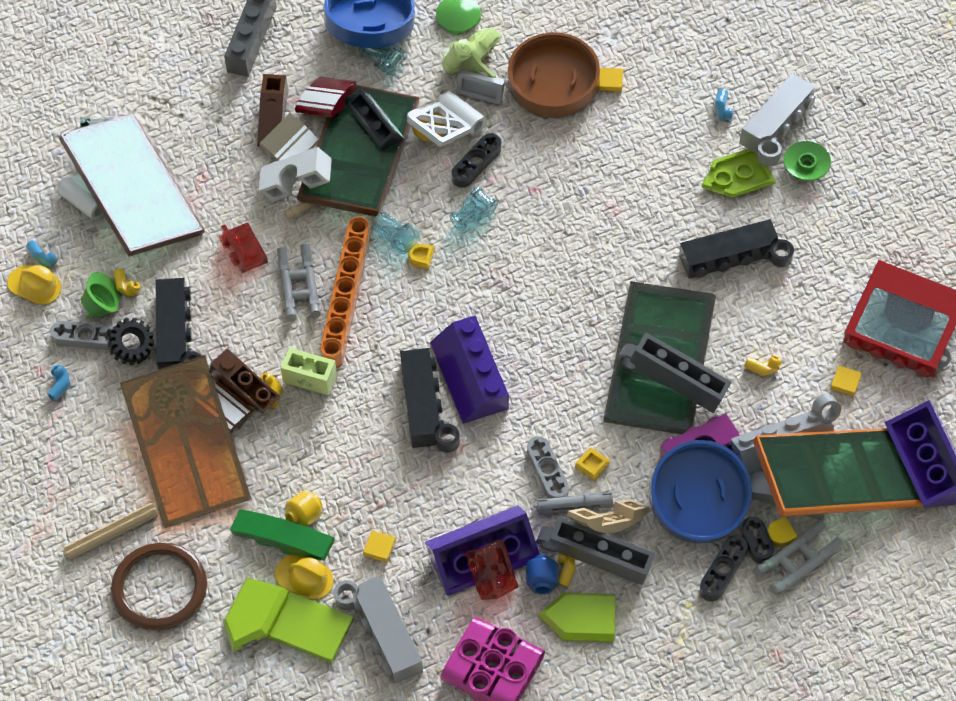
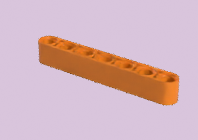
[321,217,370,368]

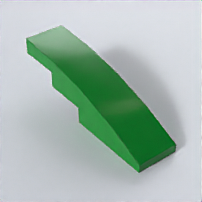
[230,509,335,561]

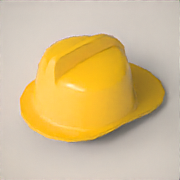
[7,265,62,305]
[275,555,334,600]

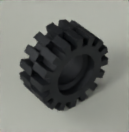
[108,318,155,365]

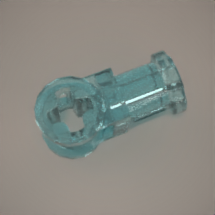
[358,45,407,75]
[449,186,498,231]

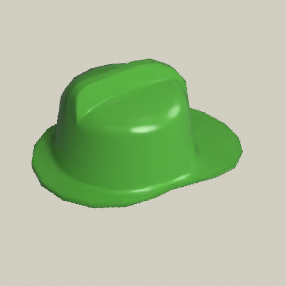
[81,272,121,319]

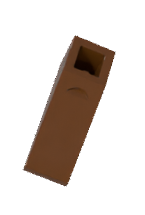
[257,74,289,147]
[210,348,280,413]

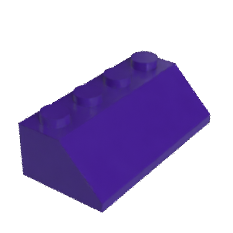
[430,315,509,424]
[884,400,956,508]
[425,505,540,596]

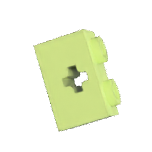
[280,348,337,396]

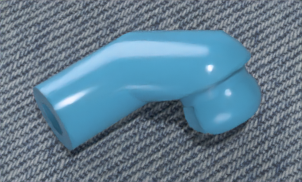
[715,89,733,121]
[26,240,58,268]
[47,365,70,402]

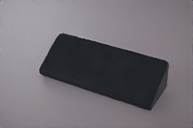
[345,88,404,150]

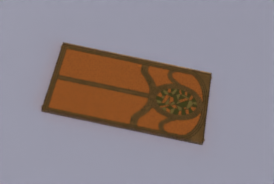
[120,355,252,528]

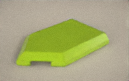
[701,149,776,198]
[223,578,289,652]
[537,592,615,642]

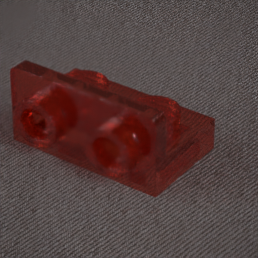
[219,222,268,273]
[465,540,519,600]

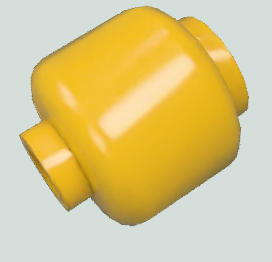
[285,491,323,527]

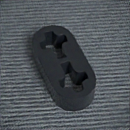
[741,516,774,564]

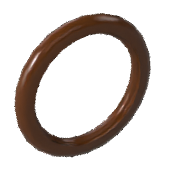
[111,542,208,631]

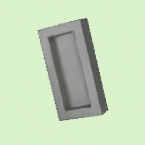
[456,69,505,105]

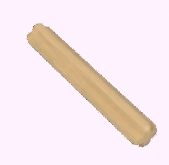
[63,503,158,559]

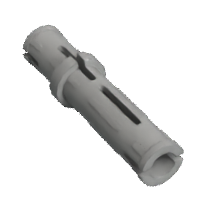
[537,492,614,515]

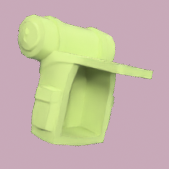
[442,27,502,78]

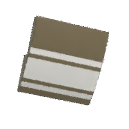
[259,113,322,161]

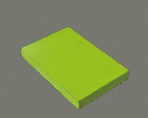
[266,591,354,663]

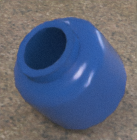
[526,554,559,594]

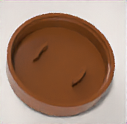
[508,32,600,117]

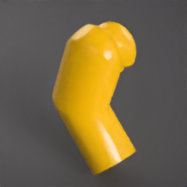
[113,269,141,297]
[744,355,782,376]
[260,372,282,408]
[557,553,576,588]

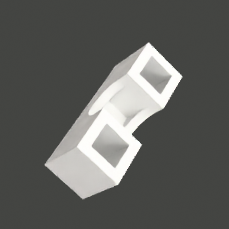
[259,147,331,202]

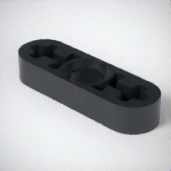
[451,133,501,188]
[699,535,748,601]

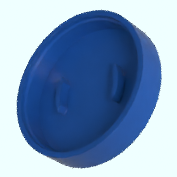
[324,0,415,48]
[649,440,752,544]

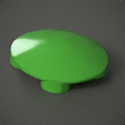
[436,0,481,35]

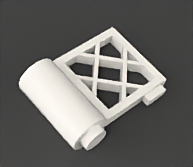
[407,92,486,147]
[58,155,142,221]

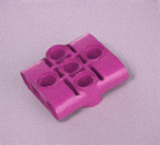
[440,617,545,701]

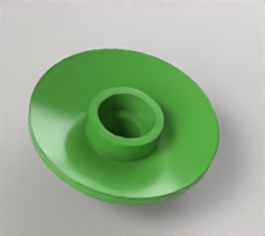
[784,141,831,181]

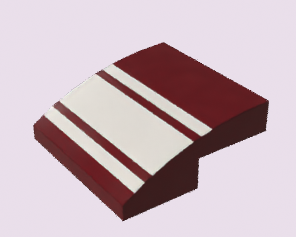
[295,77,357,117]

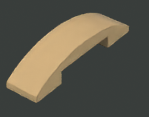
[567,499,650,533]

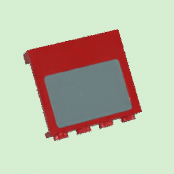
[843,260,956,378]

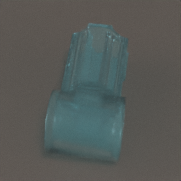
[372,212,422,255]

